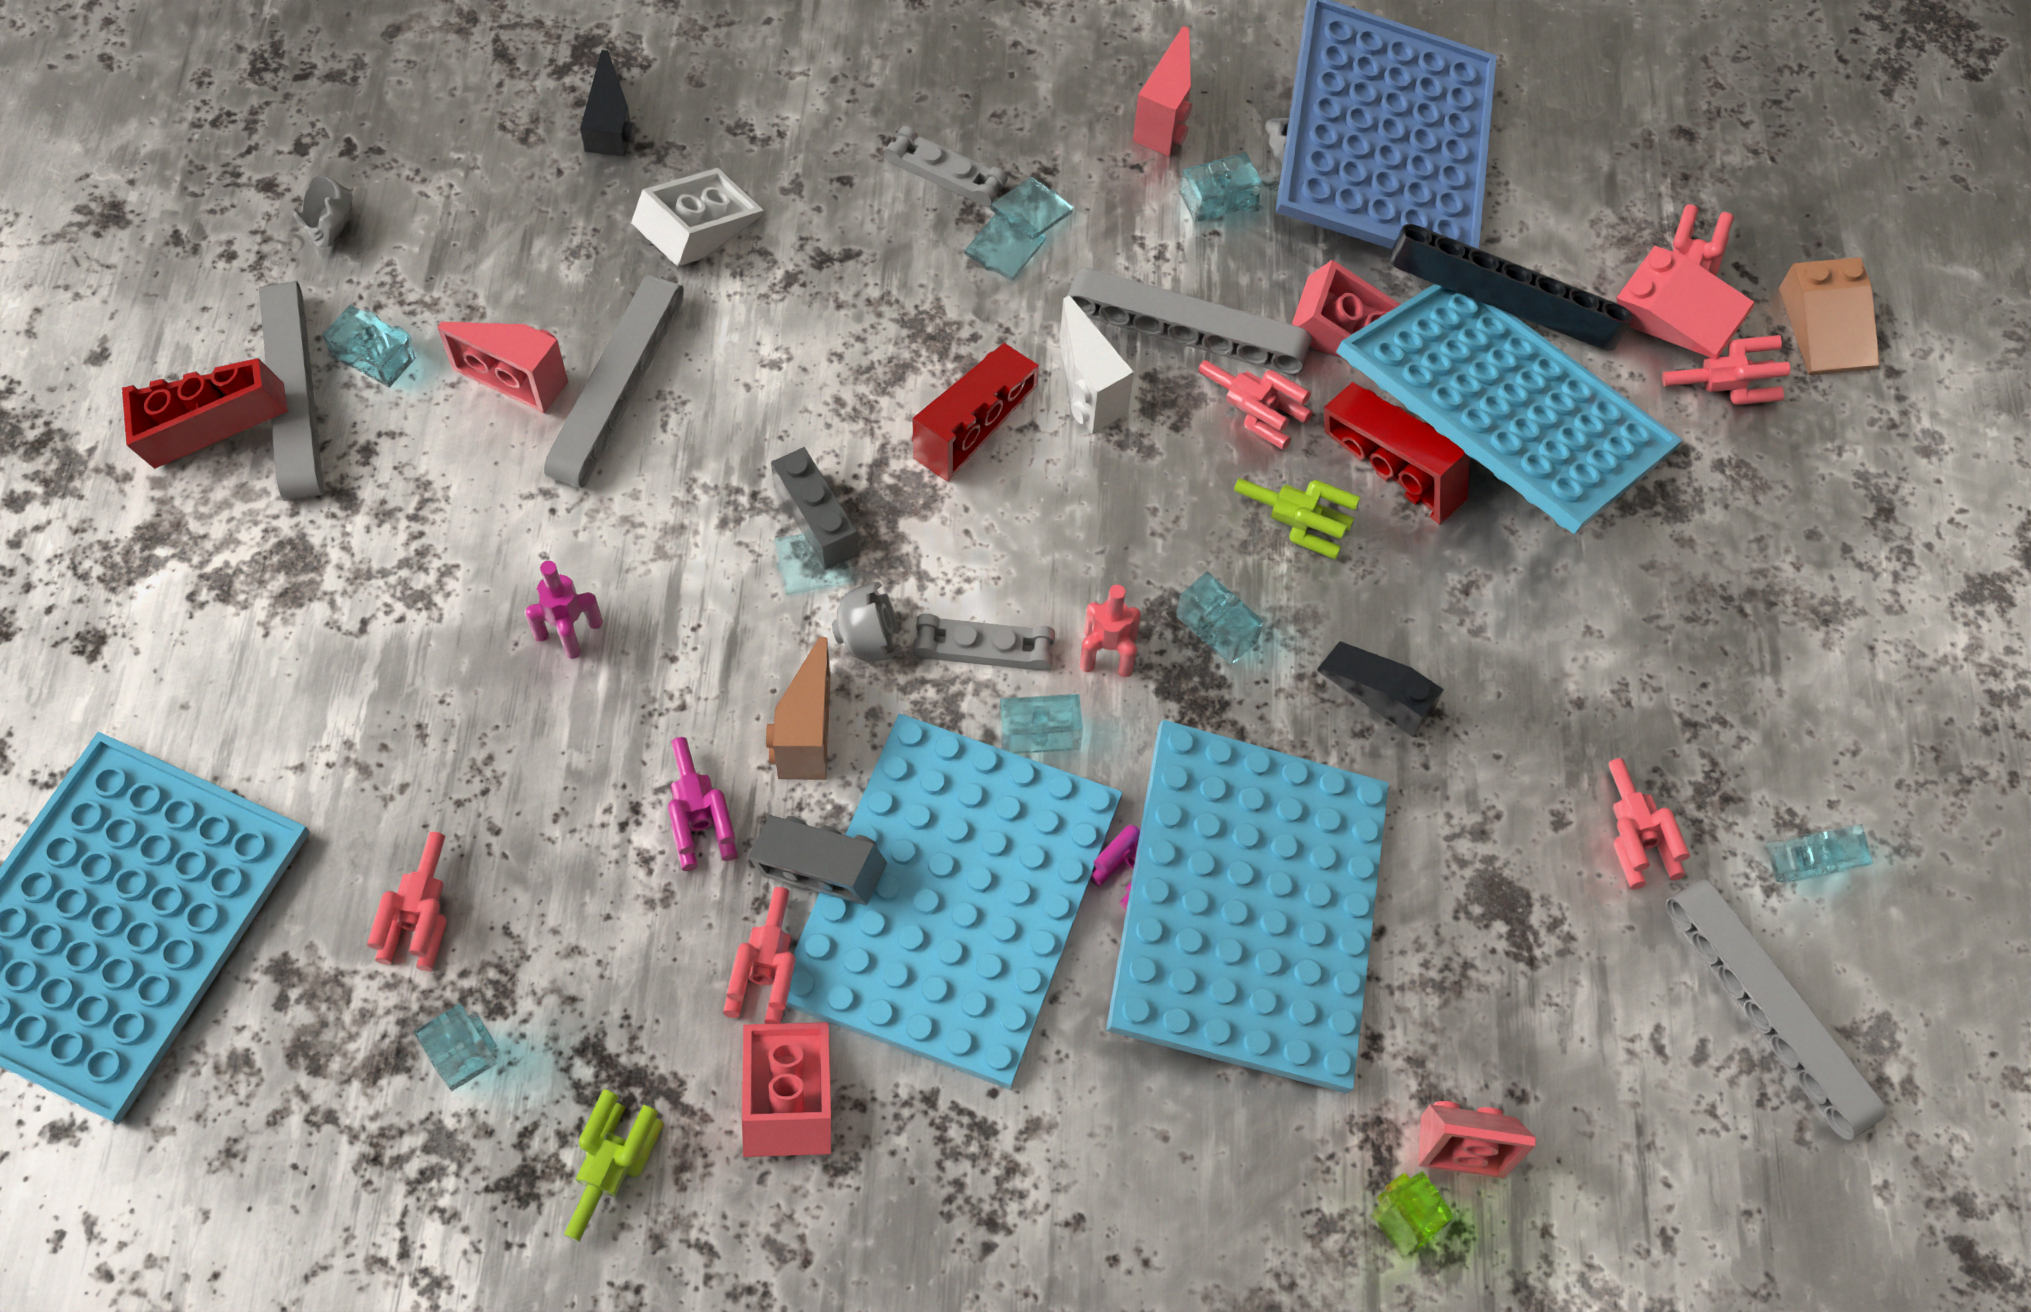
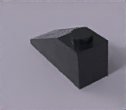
[580,50,636,156]
[1317,641,1444,737]

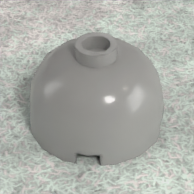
[832,582,901,661]

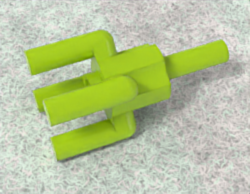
[1234,478,1361,560]
[563,1089,665,1242]

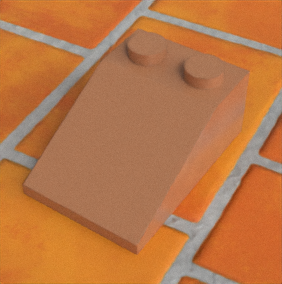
[1779,257,1880,375]
[766,637,831,780]

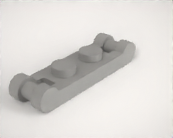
[884,126,1008,206]
[913,614,1055,670]

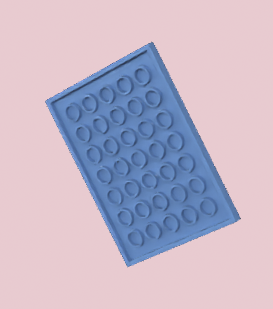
[1276,0,1497,249]

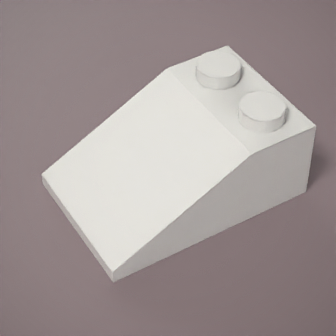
[631,168,764,267]
[1060,295,1134,434]

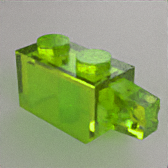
[1371,1171,1453,1260]

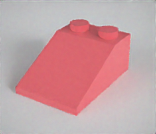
[1133,26,1192,156]
[1616,246,1755,360]
[1291,260,1401,359]
[437,321,568,414]
[742,1022,831,1157]
[1418,1101,1536,1179]

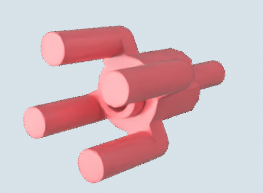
[1673,204,1734,276]
[1662,335,1791,405]
[1198,360,1313,450]
[1079,585,1141,677]
[1608,758,1690,890]
[367,832,447,972]
[723,887,796,1024]

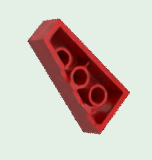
[912,343,1039,482]
[122,358,288,469]
[1324,382,1469,525]

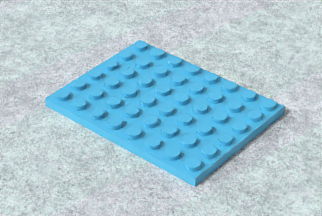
[1336,284,1683,535]
[786,713,1122,1090]
[1106,720,1389,1093]
[0,731,310,1125]

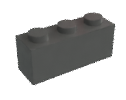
[771,447,859,571]
[748,815,887,906]

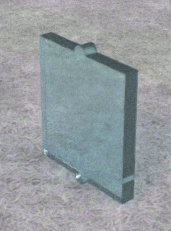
[990,177,1074,241]
[964,210,1046,281]
[775,534,852,595]

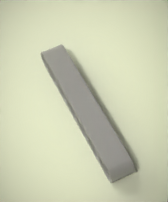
[1067,268,1312,374]
[544,275,684,488]
[259,281,324,501]
[1666,879,1886,1141]

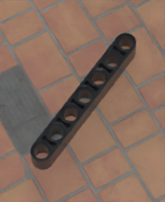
[1389,224,1633,351]

